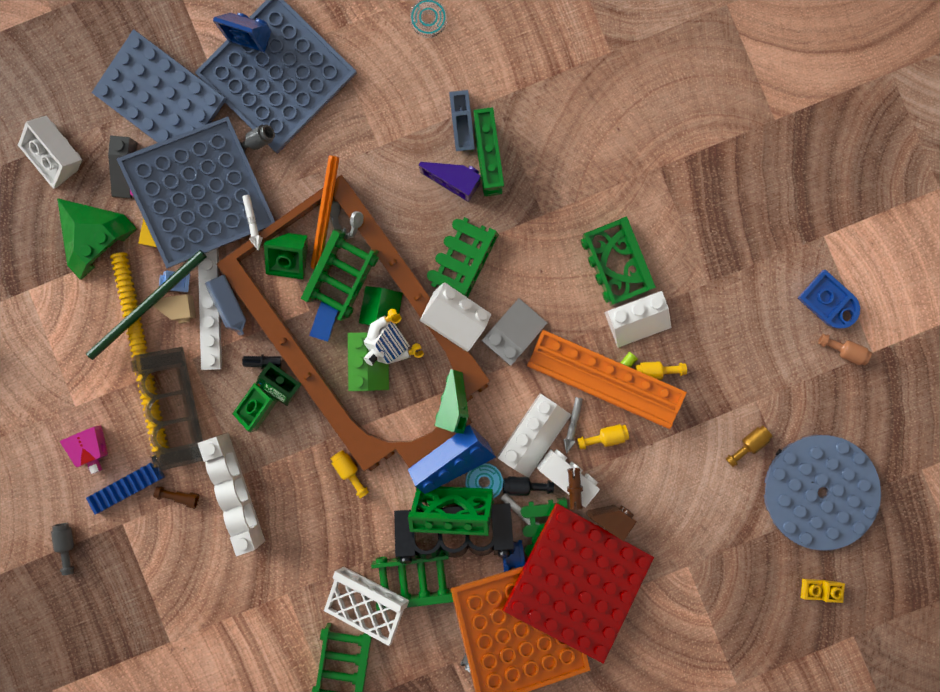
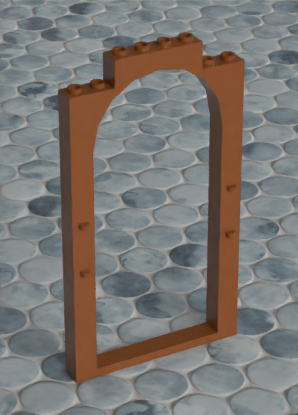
[216,174,490,471]

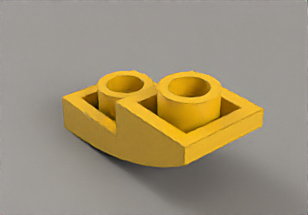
[801,579,845,603]

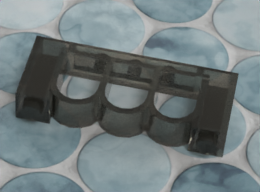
[130,347,203,471]

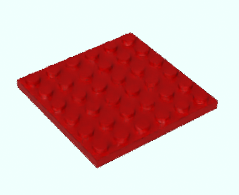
[502,503,654,664]

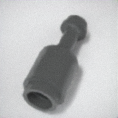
[240,125,275,153]
[51,523,74,576]

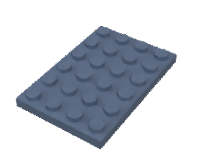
[91,29,227,143]

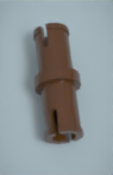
[567,468,583,510]

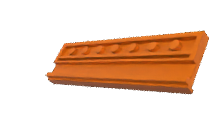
[527,330,687,429]

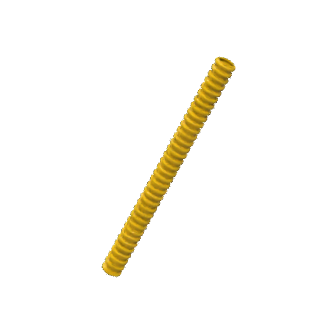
[110,252,170,459]

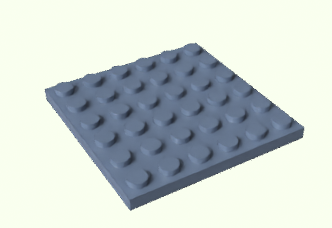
[194,0,357,154]
[117,117,275,269]

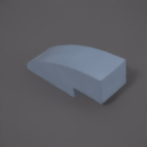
[449,90,475,151]

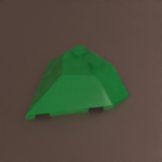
[57,198,137,280]

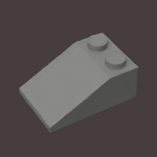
[481,298,547,366]

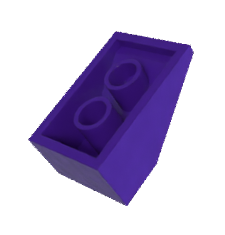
[418,162,481,202]

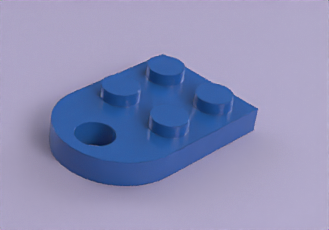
[797,270,860,329]

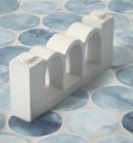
[197,433,265,556]

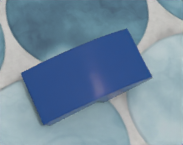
[309,301,339,342]

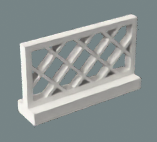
[324,567,409,646]

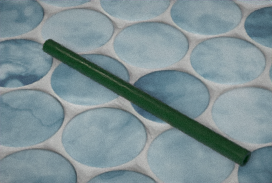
[86,250,207,360]

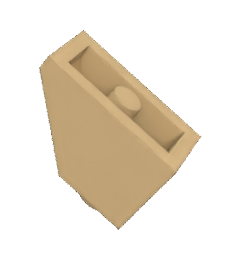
[153,294,196,324]

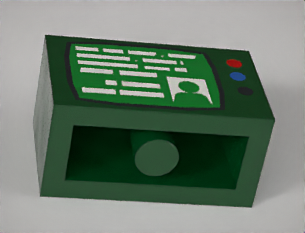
[255,362,302,406]

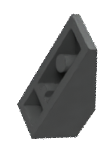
[108,135,137,199]

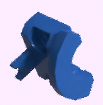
[503,540,525,572]

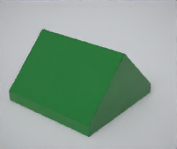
[359,286,403,326]
[232,383,278,433]

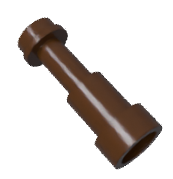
[153,486,199,509]

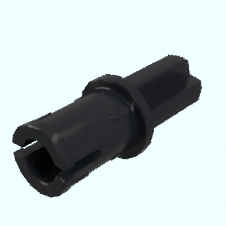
[242,354,282,369]

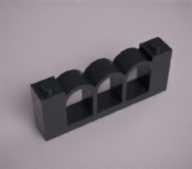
[394,503,514,564]

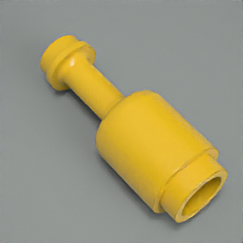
[635,361,687,380]
[577,424,629,450]
[330,450,369,498]

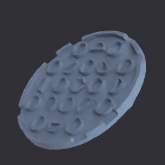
[764,435,881,550]

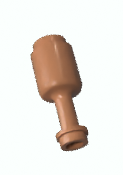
[818,334,872,366]

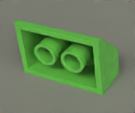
[348,332,389,391]

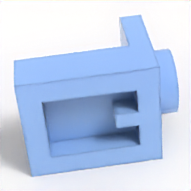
[159,270,190,293]

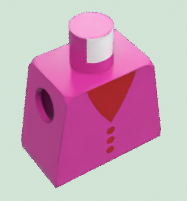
[60,425,108,474]

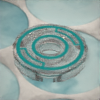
[410,0,447,38]

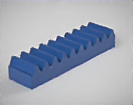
[86,461,165,515]

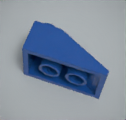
[213,13,271,53]

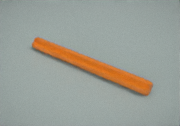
[311,155,339,269]

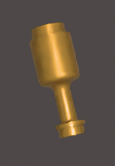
[725,425,773,467]

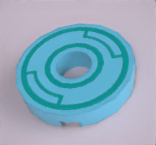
[465,463,503,499]

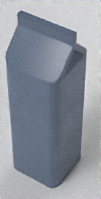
[205,274,246,335]

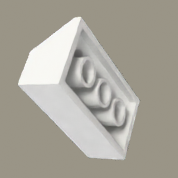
[497,393,571,477]

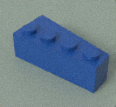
[408,424,496,494]

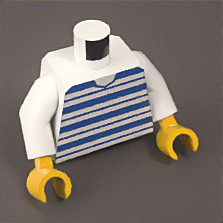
[364,309,424,366]

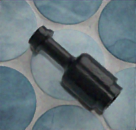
[503,476,554,496]

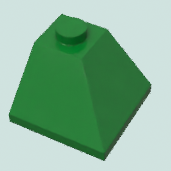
[264,233,308,279]

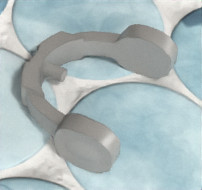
[330,201,364,239]

